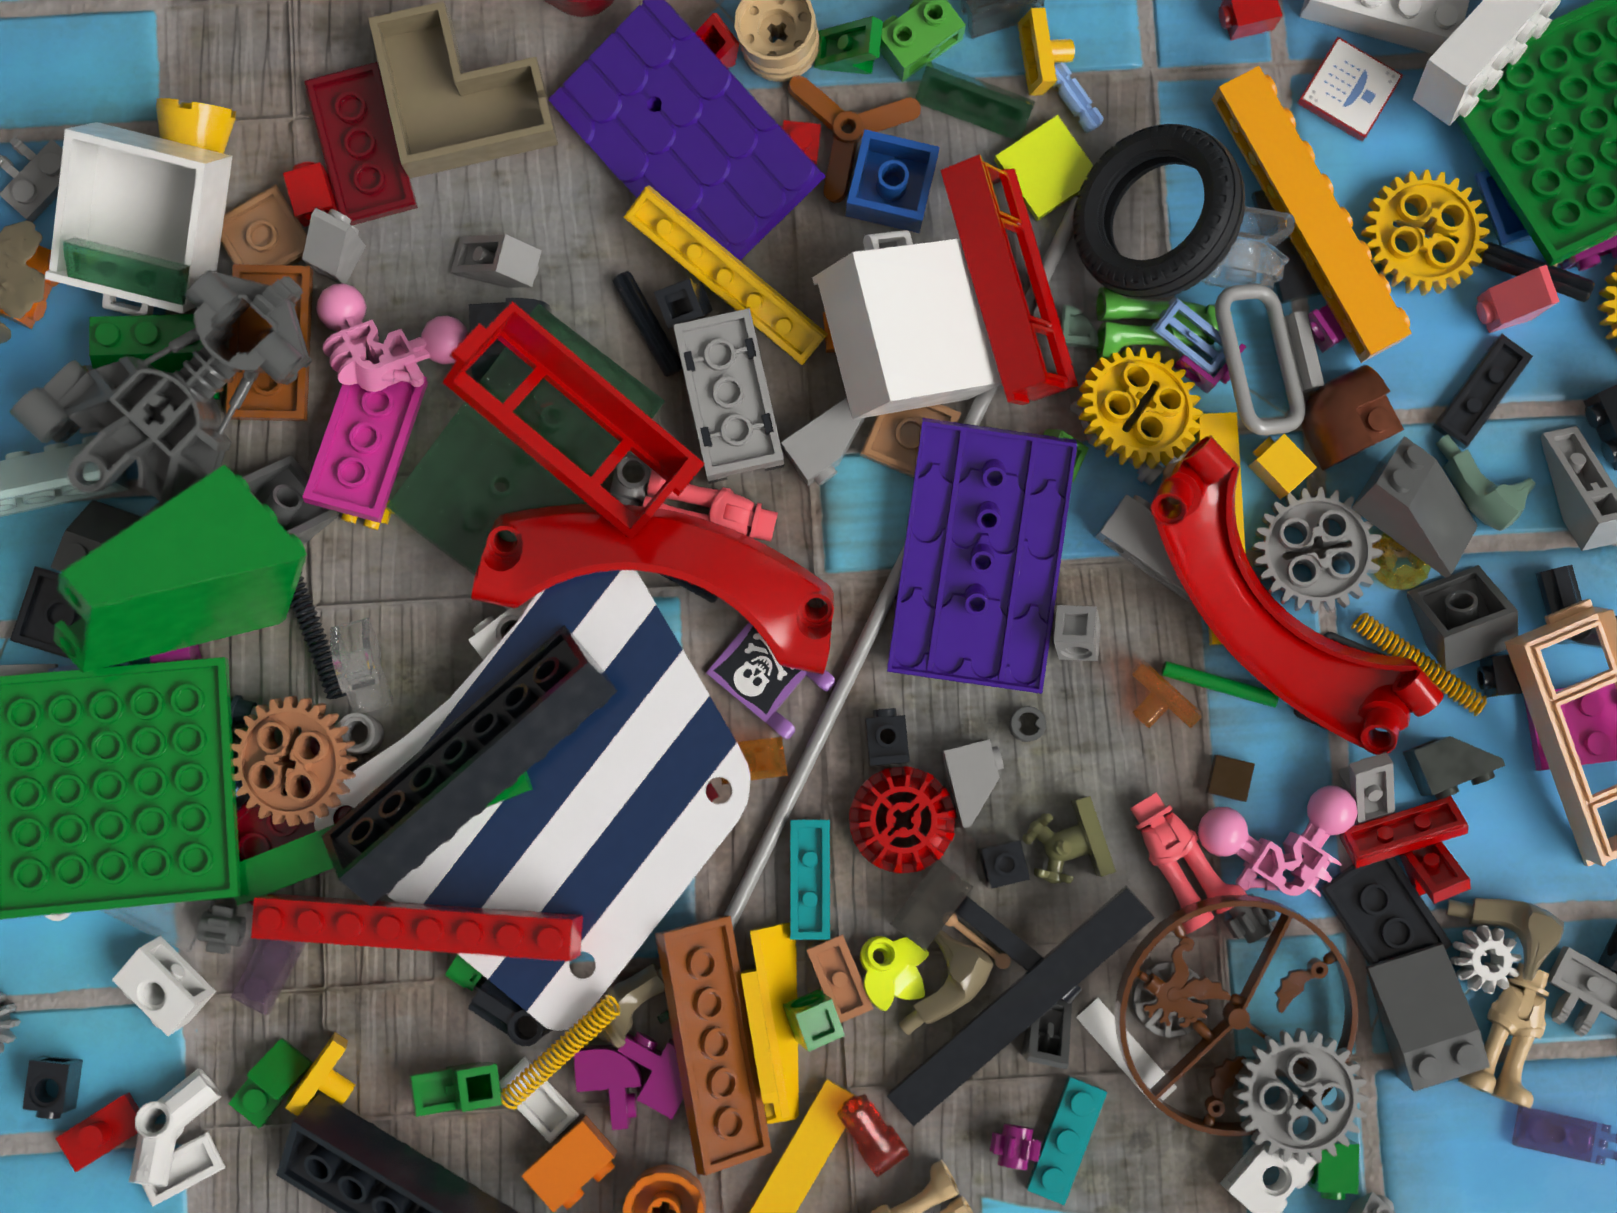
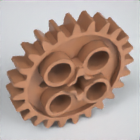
[232,696,357,826]

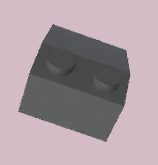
[1352,436,1478,578]
[1365,943,1490,1092]

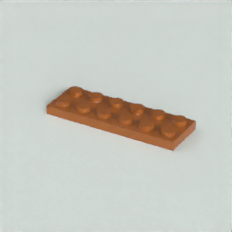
[655,916,772,1176]

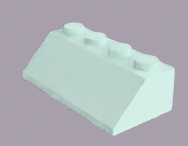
[0,435,129,517]

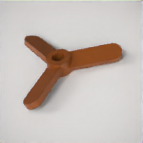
[788,76,921,203]

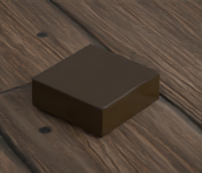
[1206,755,1255,802]

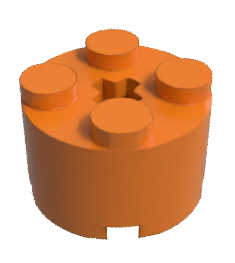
[622,1164,706,1213]

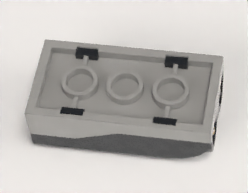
[673,308,784,484]

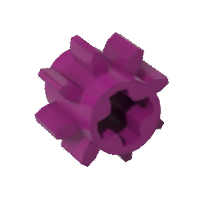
[990,1123,1041,1170]

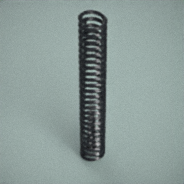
[290,572,349,699]

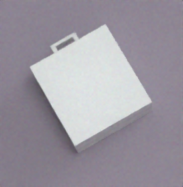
[45,122,233,316]
[812,230,1002,420]

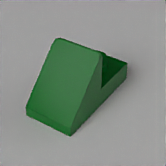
[814,16,883,75]
[228,1038,313,1129]

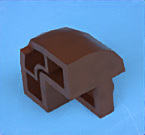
[1301,365,1404,471]

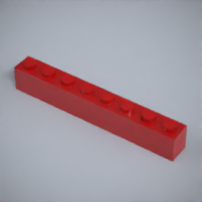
[251,893,583,961]

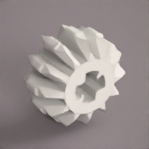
[1450,925,1523,994]

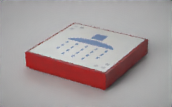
[1297,37,1403,142]

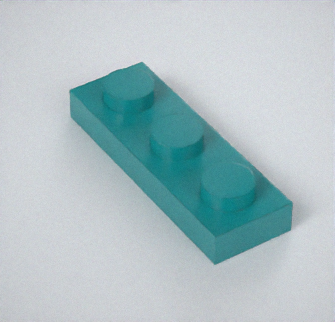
[790,820,830,940]
[1026,1075,1108,1206]

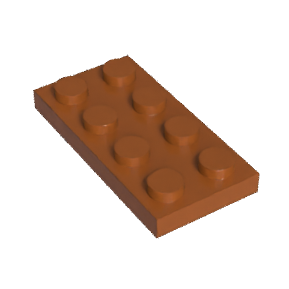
[226,264,313,421]

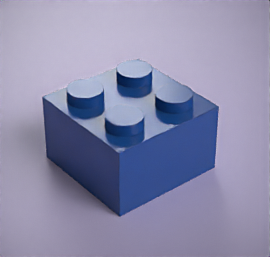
[845,129,940,234]

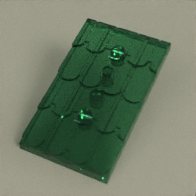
[386,304,665,575]

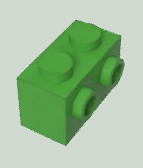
[880,0,966,82]

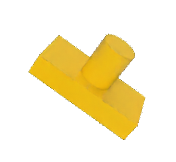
[1017,8,1075,96]
[285,1032,356,1116]

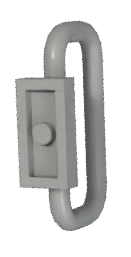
[1215,283,1325,436]

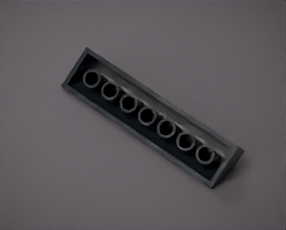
[322,625,617,906]
[276,1093,519,1213]

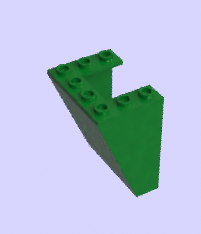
[53,464,307,673]

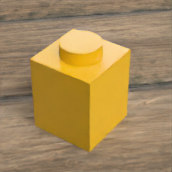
[1248,433,1317,499]

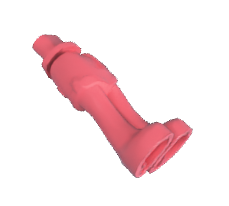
[643,470,778,542]
[1130,792,1247,935]

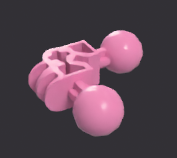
[316,283,469,392]
[1198,786,1358,897]

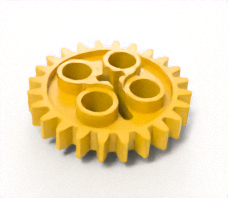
[1361,169,1490,296]
[1077,347,1203,469]

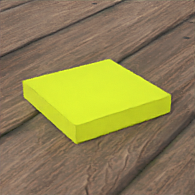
[994,115,1093,221]

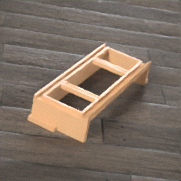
[1505,599,1617,867]

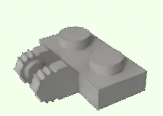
[0,136,63,223]
[1547,946,1617,1037]

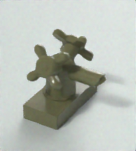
[1022,796,1116,884]

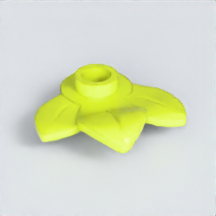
[860,936,929,1011]

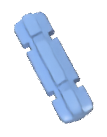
[1053,62,1103,132]

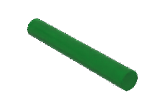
[1161,661,1279,708]

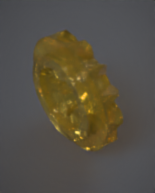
[1371,533,1431,590]

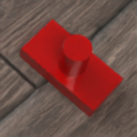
[55,1092,139,1173]

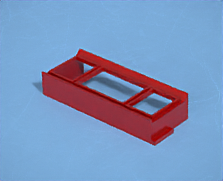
[940,154,1079,405]
[442,301,705,540]

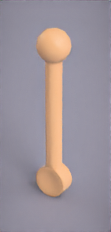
[942,911,1011,969]

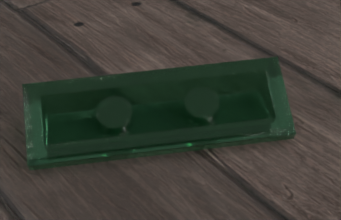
[915,62,1035,141]
[63,237,190,305]

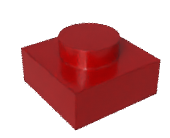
[783,120,821,166]

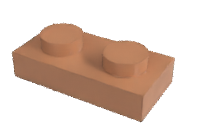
[806,934,874,1023]

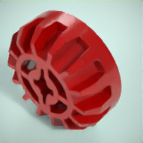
[849,766,956,874]

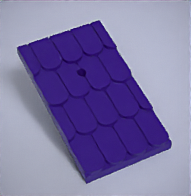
[548,0,826,261]
[887,418,1077,694]

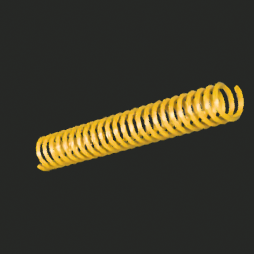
[1351,612,1487,716]
[501,995,620,1109]

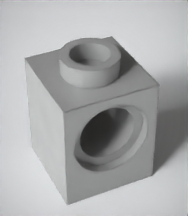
[1054,605,1101,661]

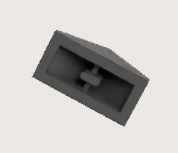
[1021,1000,1072,1069]

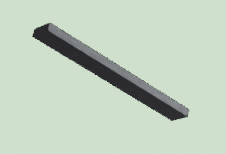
[887,885,1154,1126]

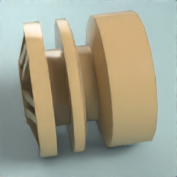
[734,0,820,82]

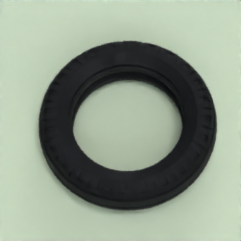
[1073,124,1245,299]

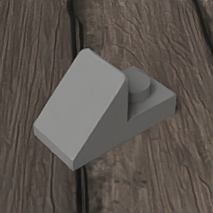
[1339,752,1395,825]

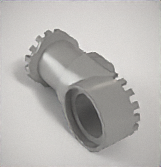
[610,454,651,506]

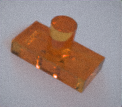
[1132,659,1202,728]
[721,737,788,785]

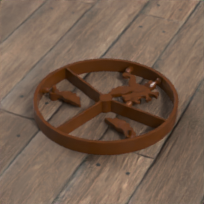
[1115,895,1358,1136]

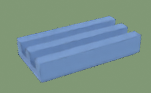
[1150,298,1225,376]

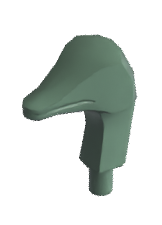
[1436,435,1536,531]

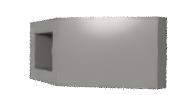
[302,207,366,284]

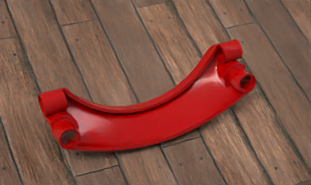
[1151,435,1444,755]
[471,504,834,675]

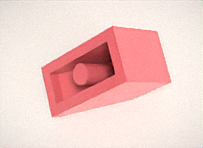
[1476,265,1560,333]

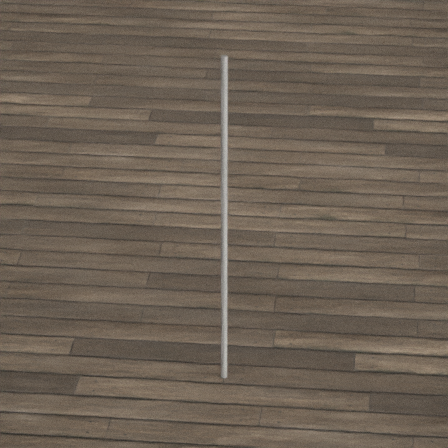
[723,197,1078,931]

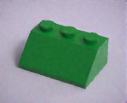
[89,314,220,400]

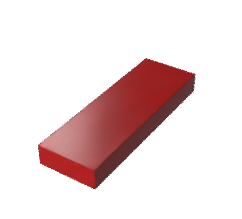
[1340,796,1469,868]

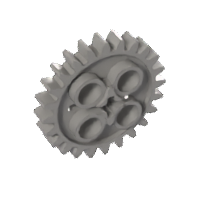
[1252,487,1383,614]
[1233,1028,1369,1164]

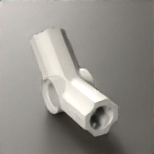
[129,1069,221,1187]

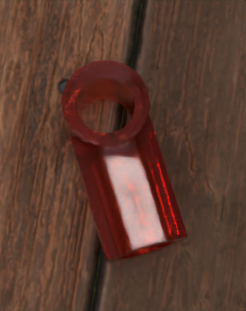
[837,1094,911,1178]

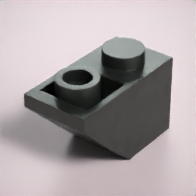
[1403,736,1505,800]

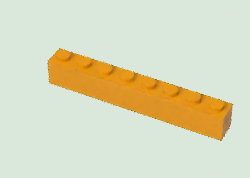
[1211,66,1412,363]

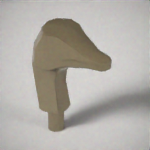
[1446,898,1564,981]
[899,928,994,1035]
[586,963,665,1048]

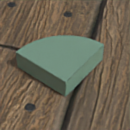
[1060,305,1098,349]

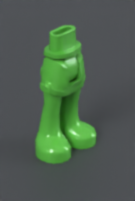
[1096,287,1231,359]

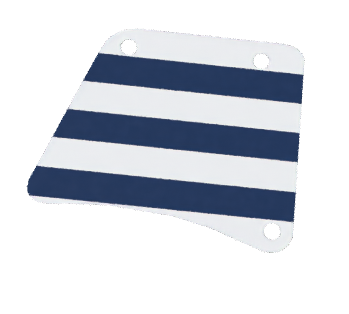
[314,570,750,1031]

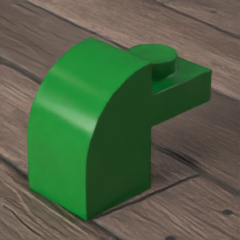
[409,1062,502,1117]

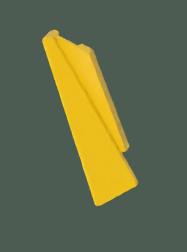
[741,922,799,1124]

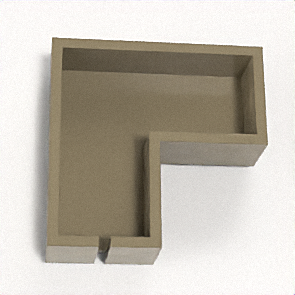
[368,1,558,179]

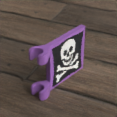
[706,622,836,740]

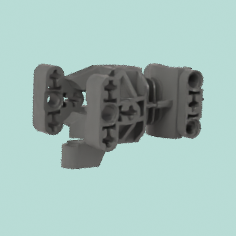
[10,270,312,520]

